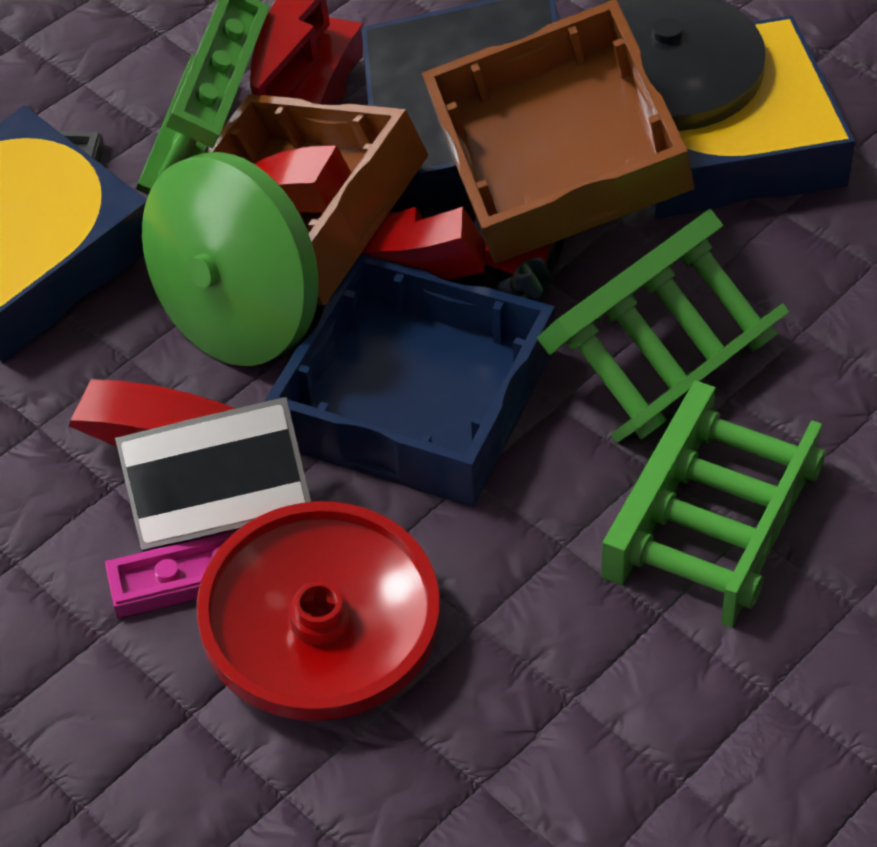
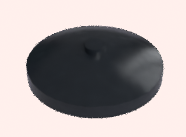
[600,0,765,131]

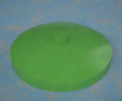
[142,152,319,366]

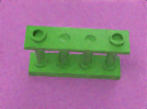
[135,0,270,195]
[537,208,790,443]
[601,380,826,628]

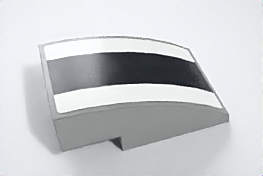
[115,397,311,550]

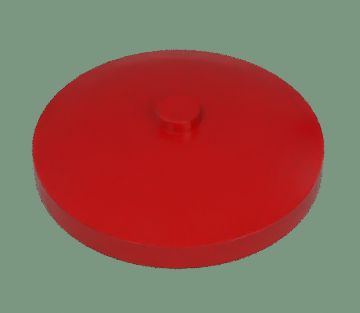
[196,501,440,721]

